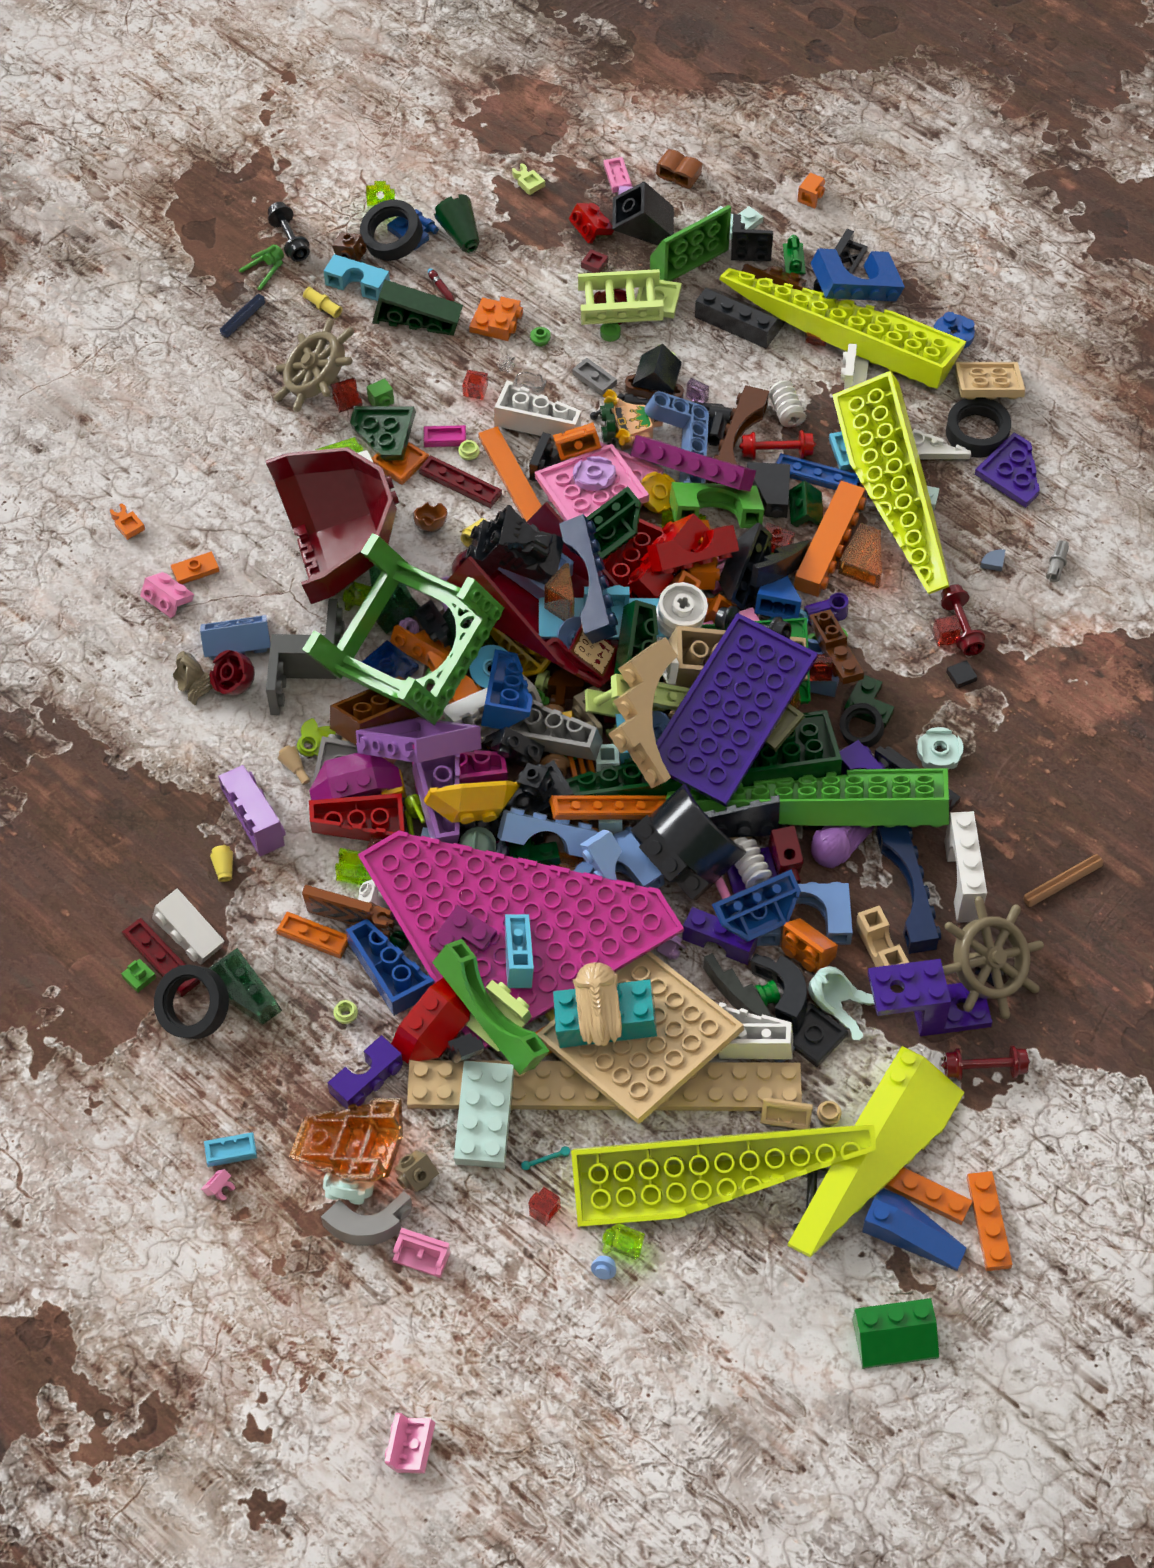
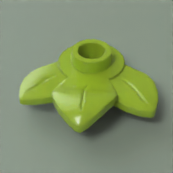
[297,718,336,757]

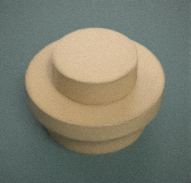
[817,1101,842,1125]

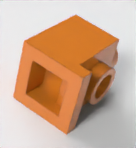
[798,172,825,209]

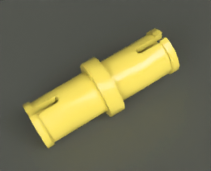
[303,287,342,318]

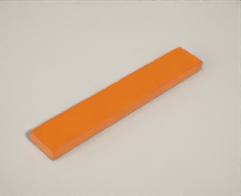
[478,426,541,522]
[549,795,667,820]

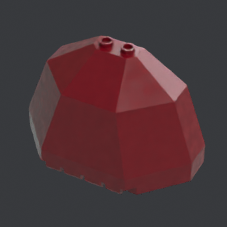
[265,447,399,604]

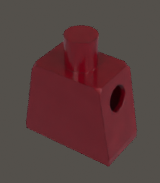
[767,826,803,884]

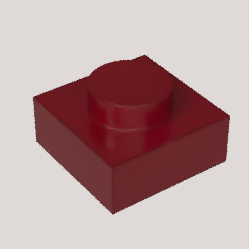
[581,249,608,273]

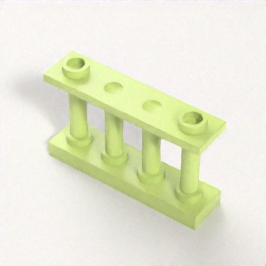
[578,269,664,325]
[585,674,690,717]

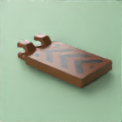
[302,885,395,939]

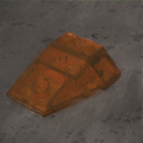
[289,1098,403,1182]

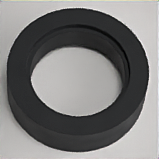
[360,199,423,261]
[946,397,1012,458]
[154,965,229,1039]

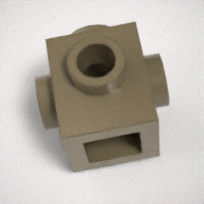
[393,1150,439,1193]

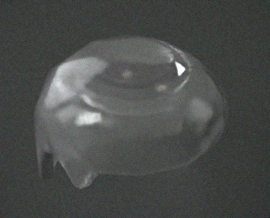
[513,372,547,396]

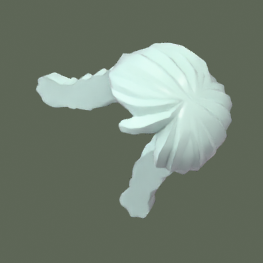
[808,966,875,1040]

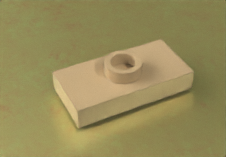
[760,1097,813,1129]

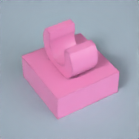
[201,1169,235,1201]

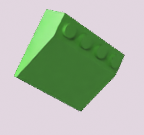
[650,205,731,281]

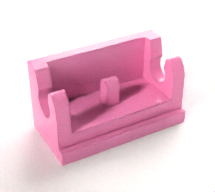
[393,1228,450,1278]

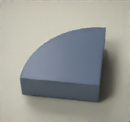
[980,549,1006,571]

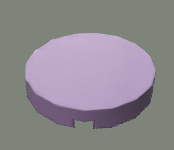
[573,456,616,491]

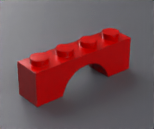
[647,525,739,575]

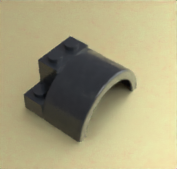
[630,784,746,900]

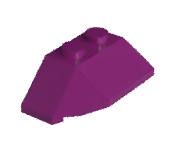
[309,753,403,800]

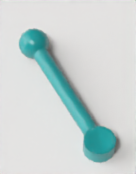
[521,1146,570,1170]

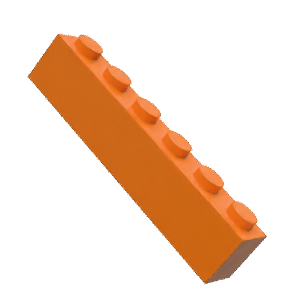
[794,481,867,597]

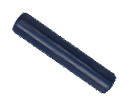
[219,294,265,338]

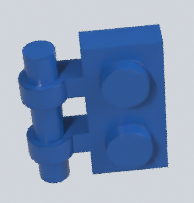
[387,209,439,250]

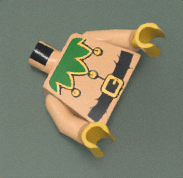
[603,389,663,451]

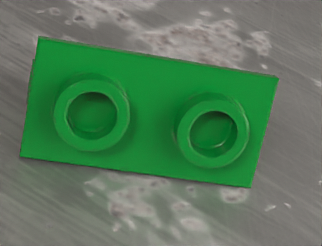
[783,235,806,274]

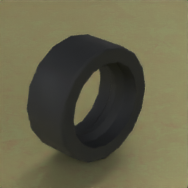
[839,703,884,747]

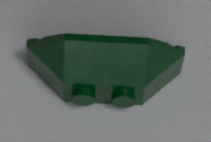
[586,486,641,560]

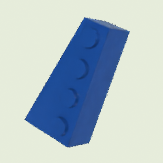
[346,919,435,1016]

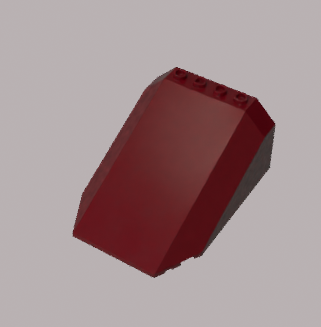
[447,502,630,688]

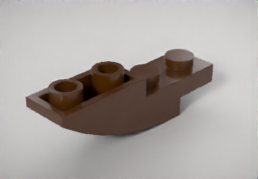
[809,609,864,685]

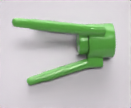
[239,245,284,291]

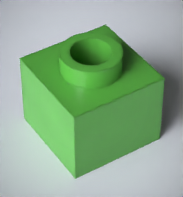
[367,378,394,406]

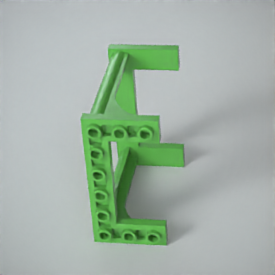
[302,533,504,725]

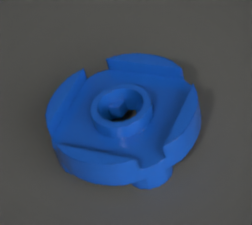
[934,312,975,348]

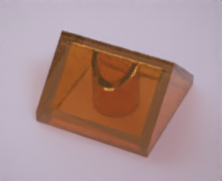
[544,563,575,621]

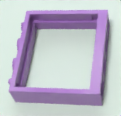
[356,717,481,763]

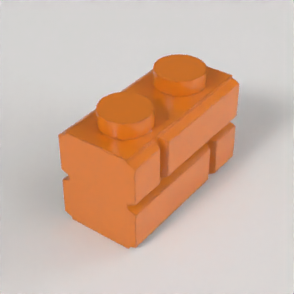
[553,422,602,461]

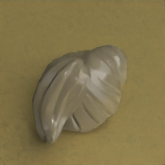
[173,651,213,706]

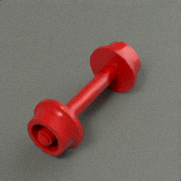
[738,430,816,460]

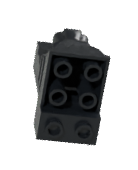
[466,505,564,585]

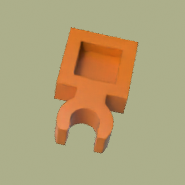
[110,503,145,540]

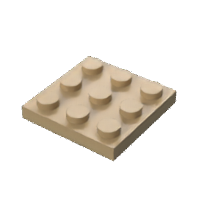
[955,362,1025,399]

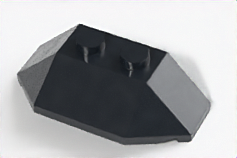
[719,523,772,611]

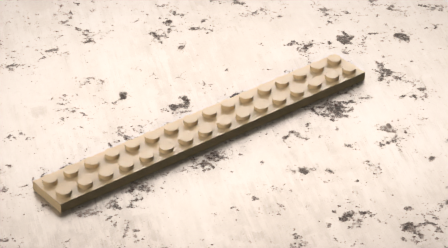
[407,1060,802,1111]

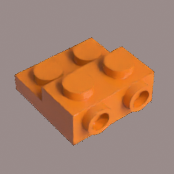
[469,296,523,341]

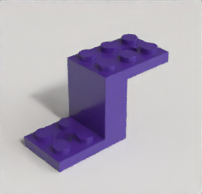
[867,959,992,1036]

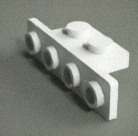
[841,344,869,390]

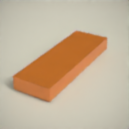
[276,911,349,959]

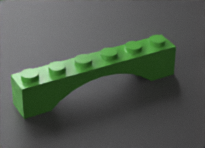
[432,939,549,1075]

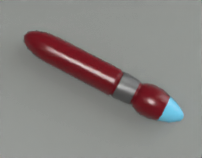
[428,268,454,301]

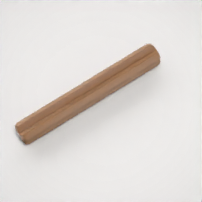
[1023,854,1103,907]

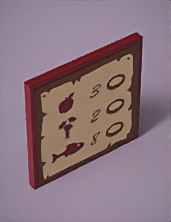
[567,623,618,680]

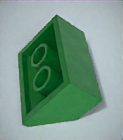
[852,1298,939,1369]

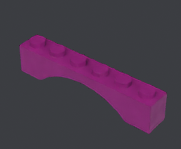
[630,435,756,492]

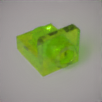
[602,1223,645,1259]

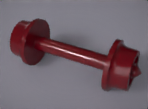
[941,584,985,656]
[941,1046,1031,1081]

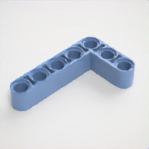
[644,391,709,483]

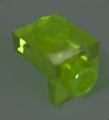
[343,582,372,611]

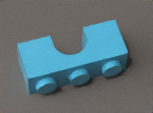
[324,254,390,301]

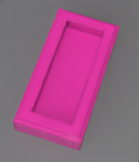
[424,425,466,447]

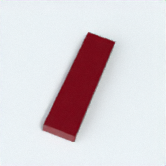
[419,455,502,509]
[122,918,200,997]

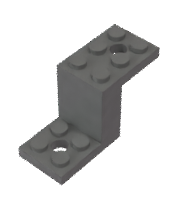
[266,598,345,715]

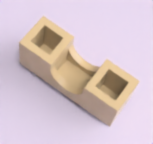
[856,905,909,967]

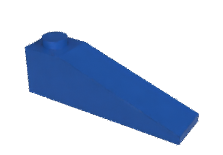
[481,649,533,729]
[862,1189,967,1271]

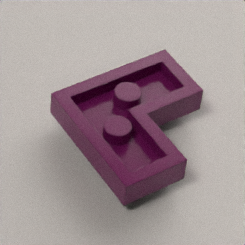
[429,905,497,952]

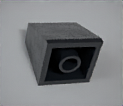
[612,181,674,246]

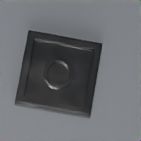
[792,1003,848,1067]

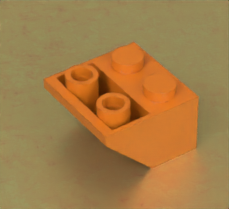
[781,918,838,974]

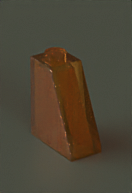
[838,523,882,588]

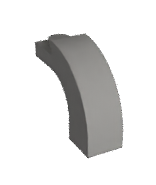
[321,1191,412,1246]

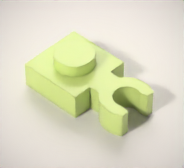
[512,164,545,195]

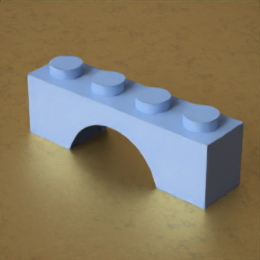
[497,807,598,857]
[580,829,622,880]

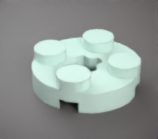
[917,727,963,769]
[323,1170,374,1204]

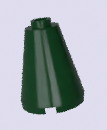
[434,194,480,252]

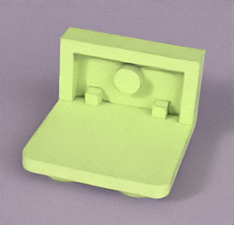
[466,980,532,1052]

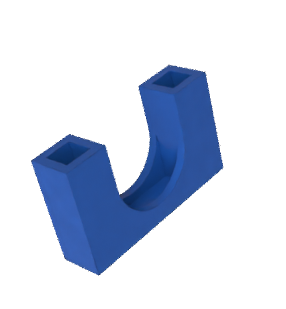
[811,248,905,301]

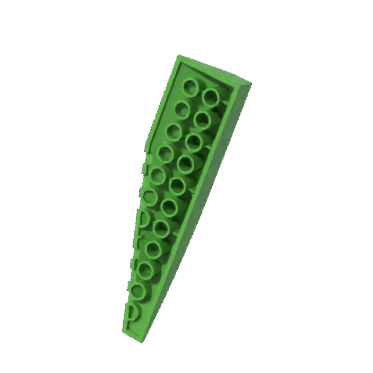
[666,768,949,828]

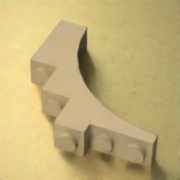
[608,637,678,788]

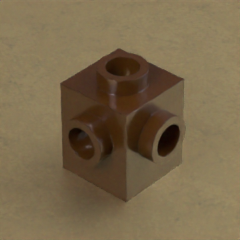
[332,232,367,262]

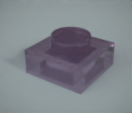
[686,378,709,403]

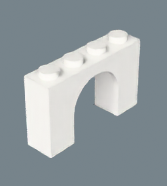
[944,811,987,923]

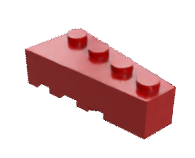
[309,793,405,843]

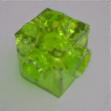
[366,181,395,206]

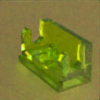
[335,848,372,885]

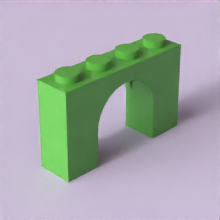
[669,482,764,528]

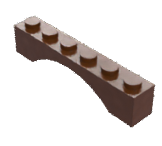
[706,385,769,484]

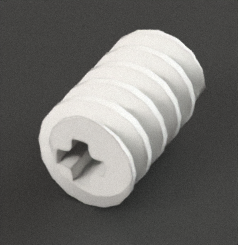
[769,380,806,428]
[733,837,772,889]

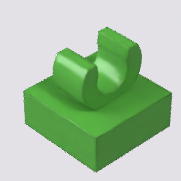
[121,959,156,993]

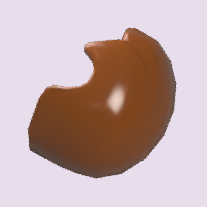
[413,502,448,532]

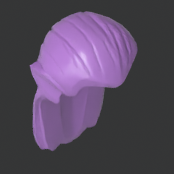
[811,826,875,868]

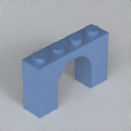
[573,833,665,889]
[757,882,853,946]

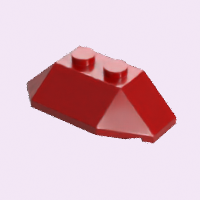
[391,977,470,1064]

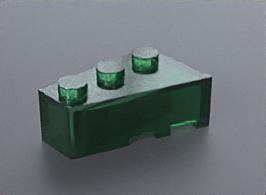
[202,948,282,1025]

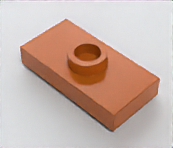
[171,551,220,584]

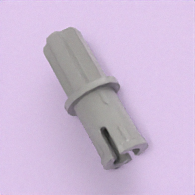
[1046,540,1069,582]

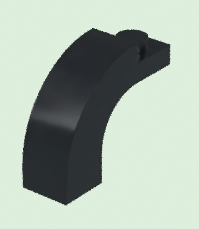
[751,953,808,1030]

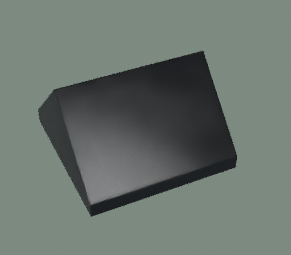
[633,343,682,394]

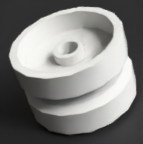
[656,582,708,638]

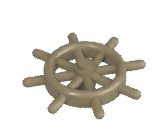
[274,318,354,412]
[942,896,1044,1019]

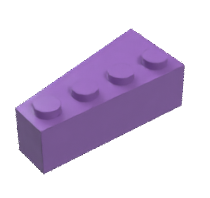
[412,754,460,844]

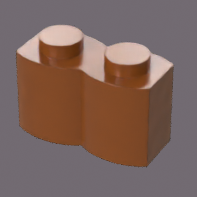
[656,149,702,189]

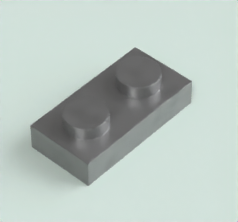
[572,358,617,396]

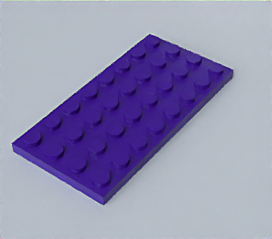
[656,613,818,807]

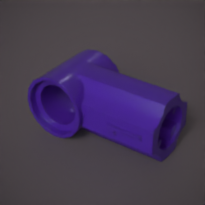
[804,592,849,625]

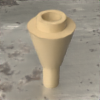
[277,745,310,785]

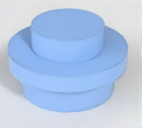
[591,1256,617,1279]

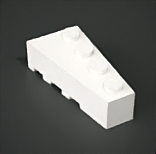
[494,380,581,439]
[443,675,542,743]

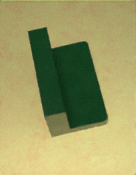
[789,481,823,528]

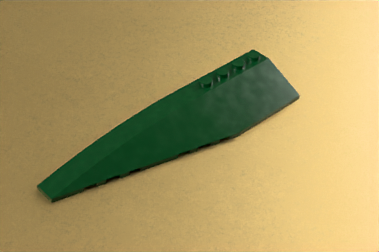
[566,710,842,796]

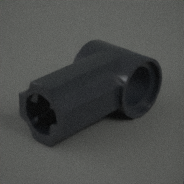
[707,405,732,446]

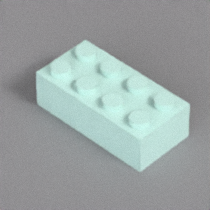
[454,1061,514,1169]

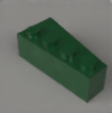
[372,280,463,336]
[614,600,662,682]

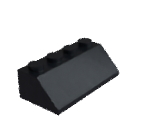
[695,288,786,349]

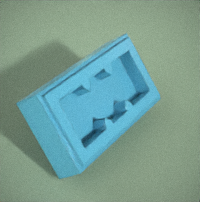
[204,1132,257,1167]

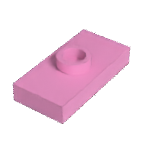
[603,157,632,193]

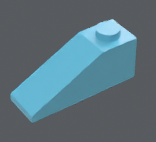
[505,914,534,988]

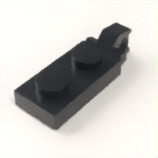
[413,600,452,648]

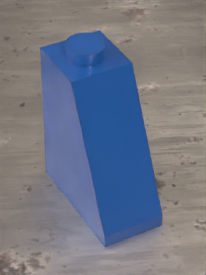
[754,576,802,619]

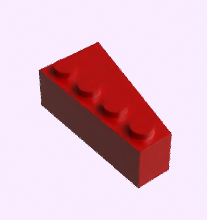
[627,514,710,598]

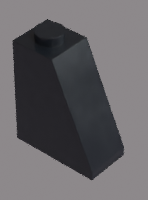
[747,462,790,518]

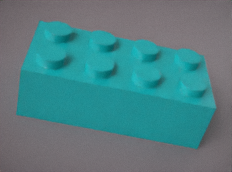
[553,979,657,1048]

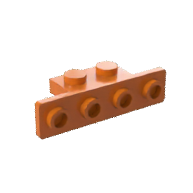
[389,625,454,666]

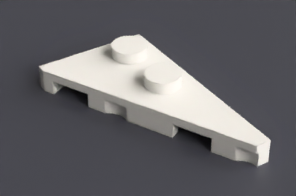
[912,429,971,459]

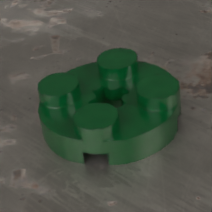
[600,402,616,445]

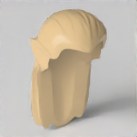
[573,962,622,1047]

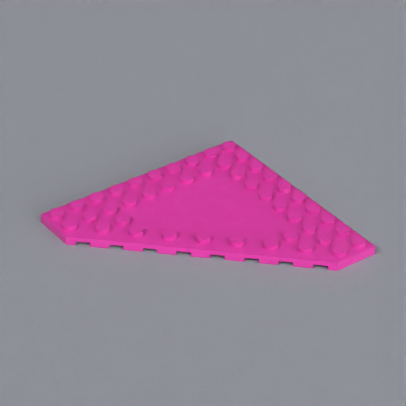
[358,831,684,1050]

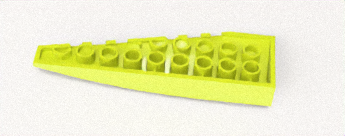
[787,1046,964,1257]

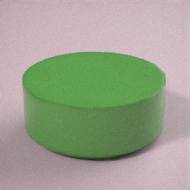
[600,323,621,342]

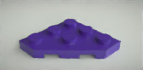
[974,432,1040,508]

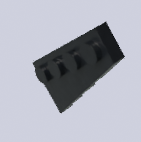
[704,795,780,838]

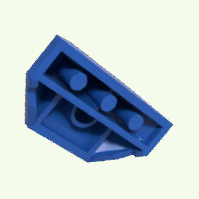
[712,870,801,942]

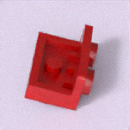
[569,203,614,243]

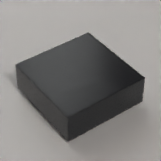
[946,660,977,689]

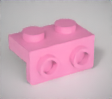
[140,572,194,618]
[385,1413,436,1473]

